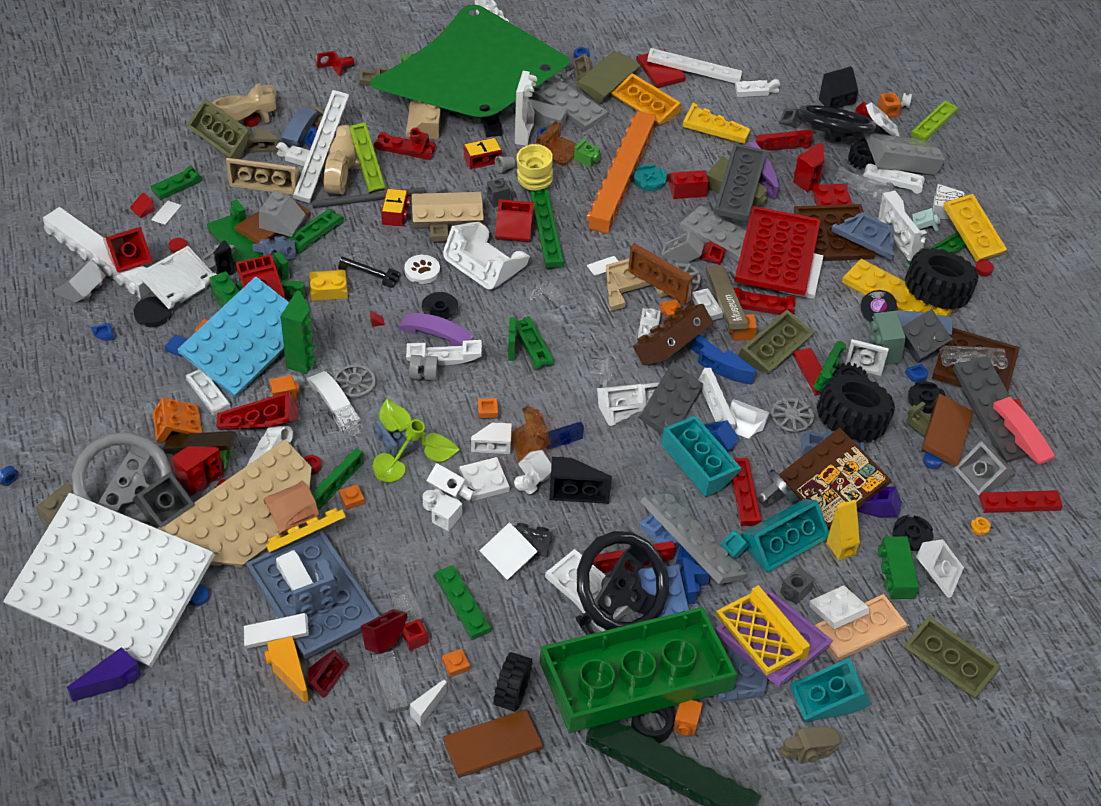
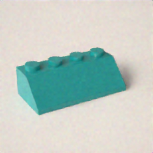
[660,415,741,497]
[741,499,829,572]

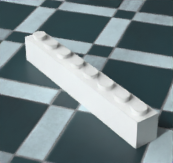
[43,207,151,298]

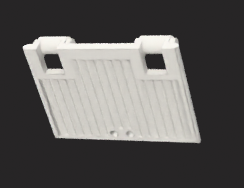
[137,246,217,310]

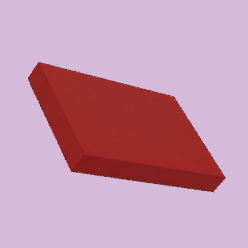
[636,49,686,88]

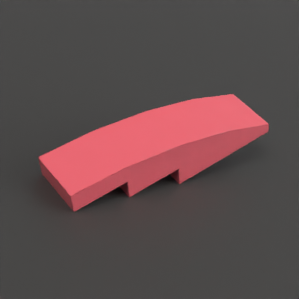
[993,397,1055,465]

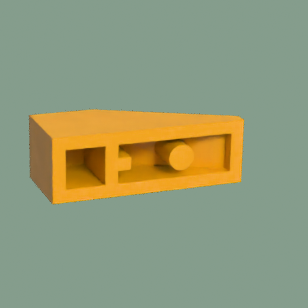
[264,636,309,703]

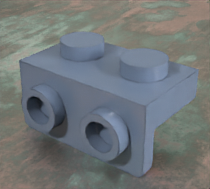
[252,236,296,260]
[374,419,415,458]

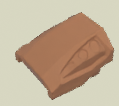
[263,480,319,535]

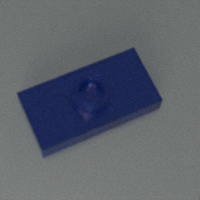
[545,422,584,450]

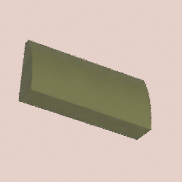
[576,51,640,104]
[187,99,250,159]
[738,310,814,374]
[903,616,1000,699]

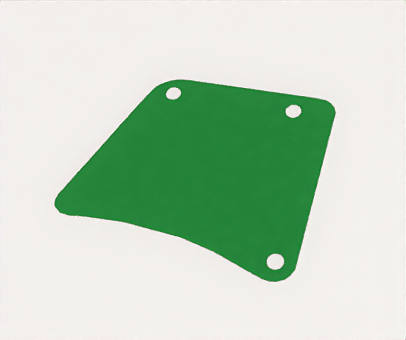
[370,5,570,117]

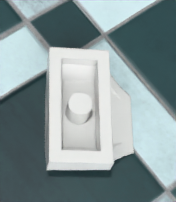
[730,399,770,439]

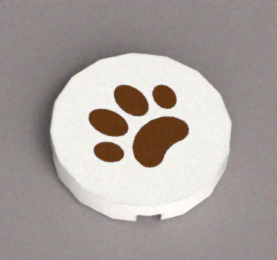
[404,255,440,284]

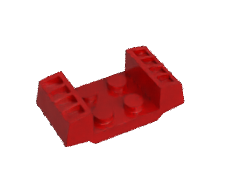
[235,254,286,300]

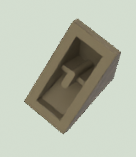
[245,126,279,152]

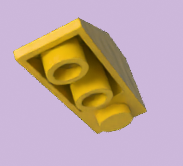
[826,500,860,561]

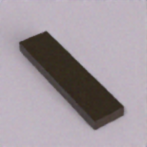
[162,431,238,454]

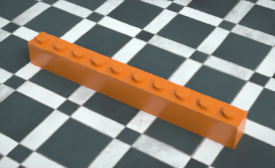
[587,111,656,234]

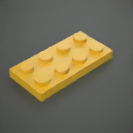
[943,194,1007,262]

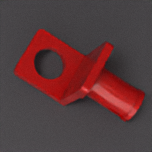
[316,51,354,76]
[406,128,430,154]

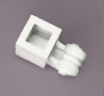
[514,450,551,495]
[423,489,462,532]

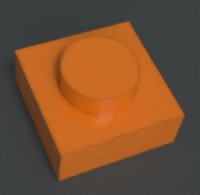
[660,299,681,317]
[478,398,498,418]
[339,484,365,510]
[442,649,470,677]

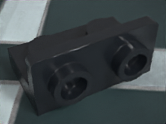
[513,523,553,557]

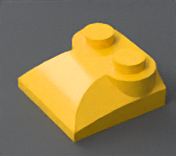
[309,269,348,301]

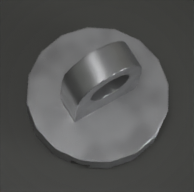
[758,469,798,507]

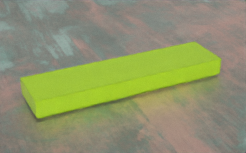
[910,101,958,141]
[349,122,386,193]

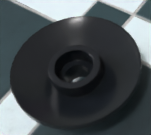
[422,292,458,319]

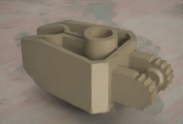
[779,726,842,764]

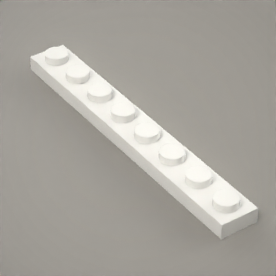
[293,90,349,203]

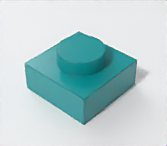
[720,530,750,559]

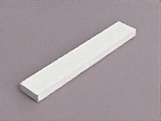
[647,48,742,83]

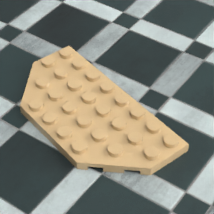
[157,439,311,568]

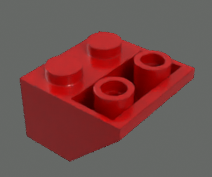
[793,143,824,192]
[495,199,534,242]
[172,446,224,496]

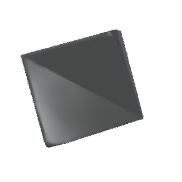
[779,108,802,128]

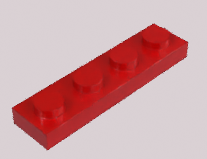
[731,457,761,526]
[979,490,1063,513]
[593,541,675,573]

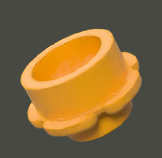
[971,517,991,536]

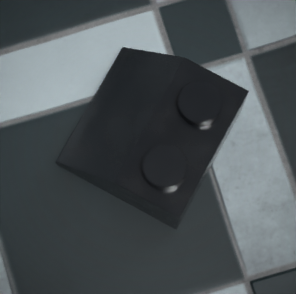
[819,66,858,108]

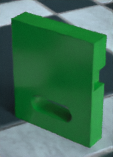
[508,317,516,361]

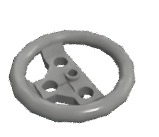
[72,432,173,524]

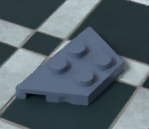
[831,212,894,260]
[718,647,768,702]

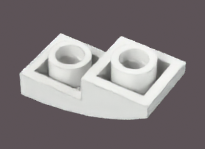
[638,308,661,338]

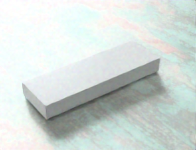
[186,369,231,416]
[244,613,309,649]

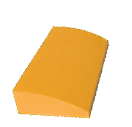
[611,73,681,125]

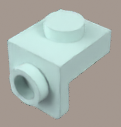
[912,208,941,232]

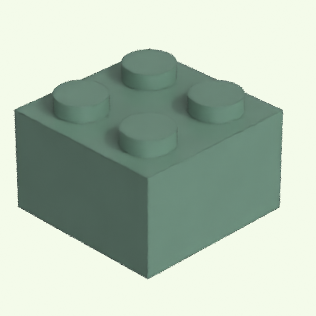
[869,311,906,365]

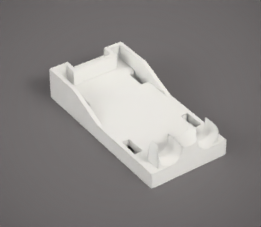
[515,71,537,146]
[878,191,927,261]
[545,549,635,632]

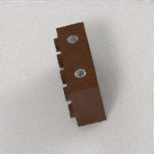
[632,303,714,365]

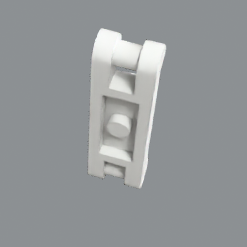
[862,164,925,194]

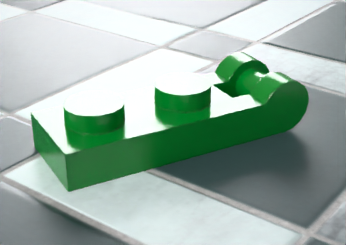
[151,166,202,200]

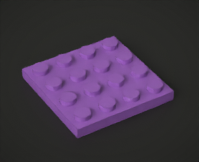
[715,589,833,687]

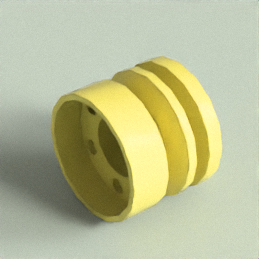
[517,144,553,190]

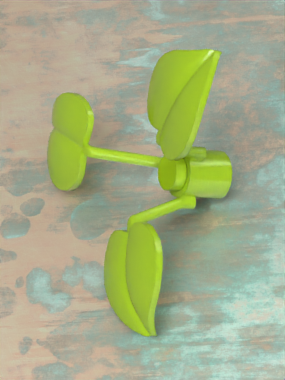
[372,398,459,483]

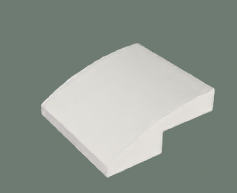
[866,102,900,137]
[479,522,538,580]

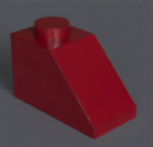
[361,609,408,654]

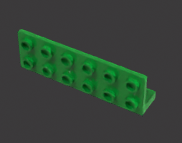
[207,199,289,280]

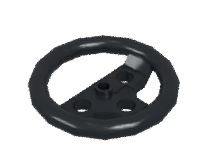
[798,105,876,142]
[577,531,669,630]

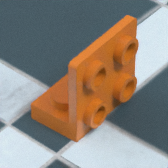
[153,397,202,443]

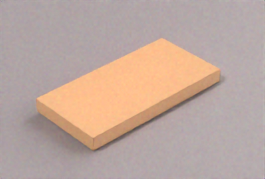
[814,594,908,661]

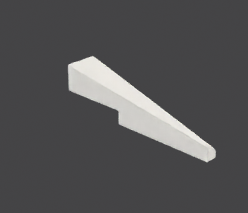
[597,382,659,426]

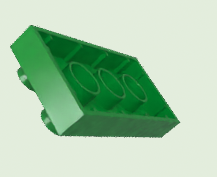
[539,607,737,733]

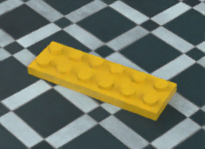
[842,258,952,317]

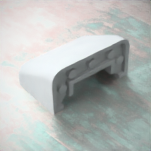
[443,221,530,289]

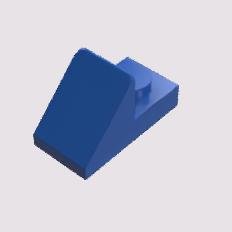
[680,558,710,604]

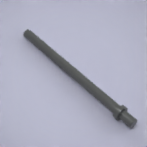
[312,186,425,208]

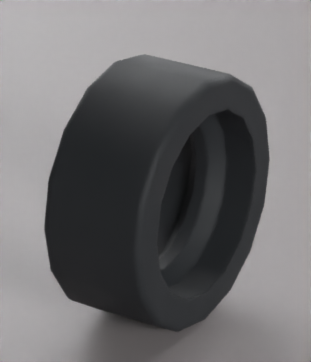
[631,707,674,744]

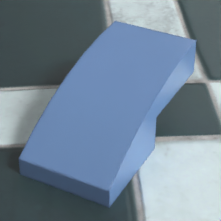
[640,514,680,549]

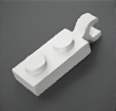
[735,79,780,97]
[276,142,310,166]

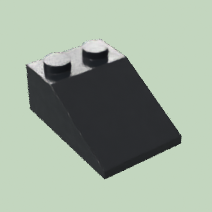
[549,457,612,504]

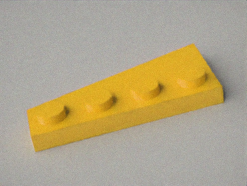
[682,103,750,144]
[266,508,346,552]

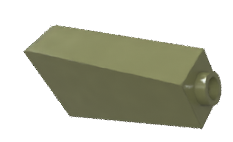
[707,156,768,209]

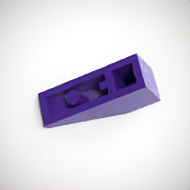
[857,486,902,518]
[67,647,141,701]

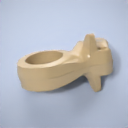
[212,83,277,123]
[324,125,361,195]

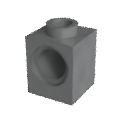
[487,178,510,208]
[780,567,815,605]

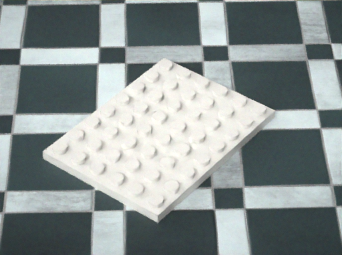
[3,493,215,668]

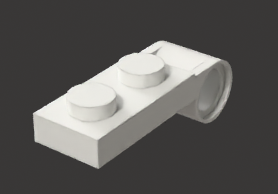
[247,425,293,466]

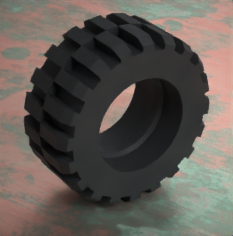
[905,248,979,310]
[817,373,895,442]

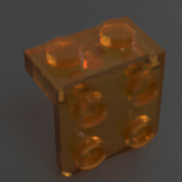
[536,121,577,166]
[511,405,551,462]

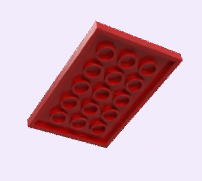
[734,206,821,296]

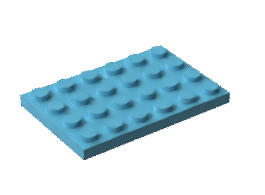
[178,276,289,398]

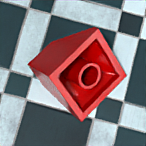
[103,227,153,273]

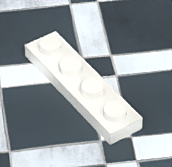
[698,368,736,429]

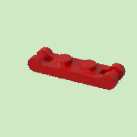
[756,130,814,151]
[374,132,436,160]
[733,288,796,315]

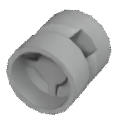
[409,355,438,381]

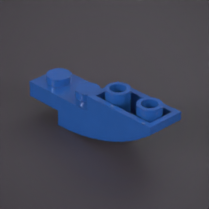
[690,334,756,385]

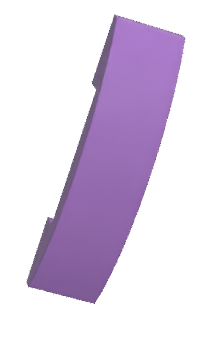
[399,313,474,346]

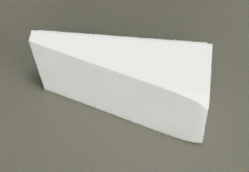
[276,550,313,591]
[410,680,447,726]

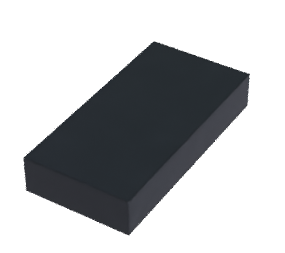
[481,111,502,137]

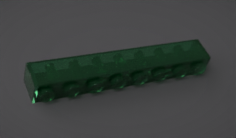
[586,721,761,806]

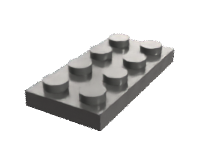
[638,362,703,434]

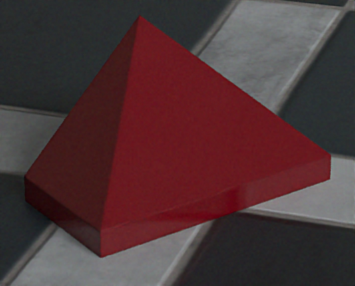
[308,650,349,698]

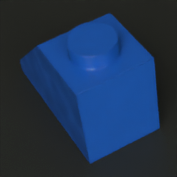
[704,420,739,452]

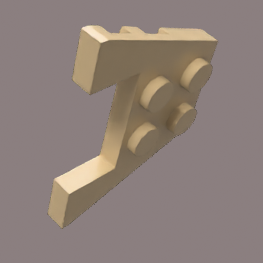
[606,259,668,311]

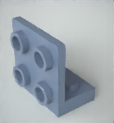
[292,560,337,616]

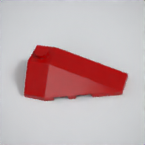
[216,391,299,429]

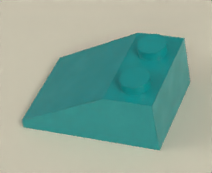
[790,658,872,722]

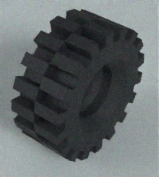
[493,652,533,712]

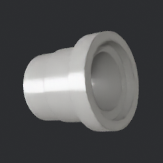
[495,156,515,173]

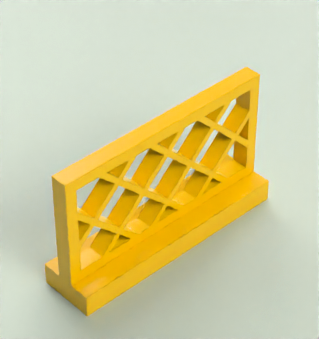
[716,585,810,676]

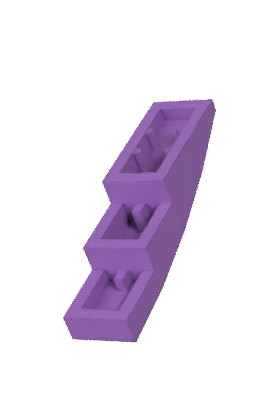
[749,141,779,200]

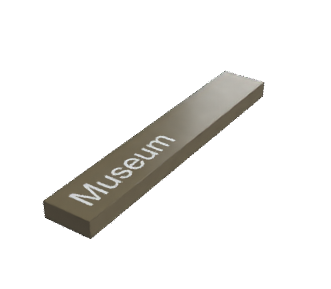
[706,265,748,330]

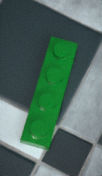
[311,448,363,510]
[434,565,491,640]

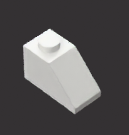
[471,423,512,454]

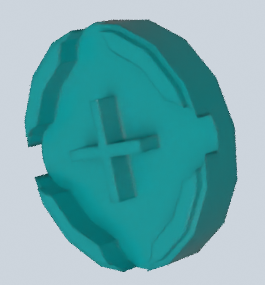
[633,164,667,191]

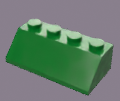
[280,290,316,374]

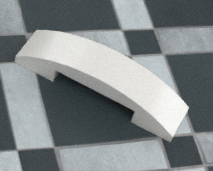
[406,340,482,366]
[307,371,359,431]

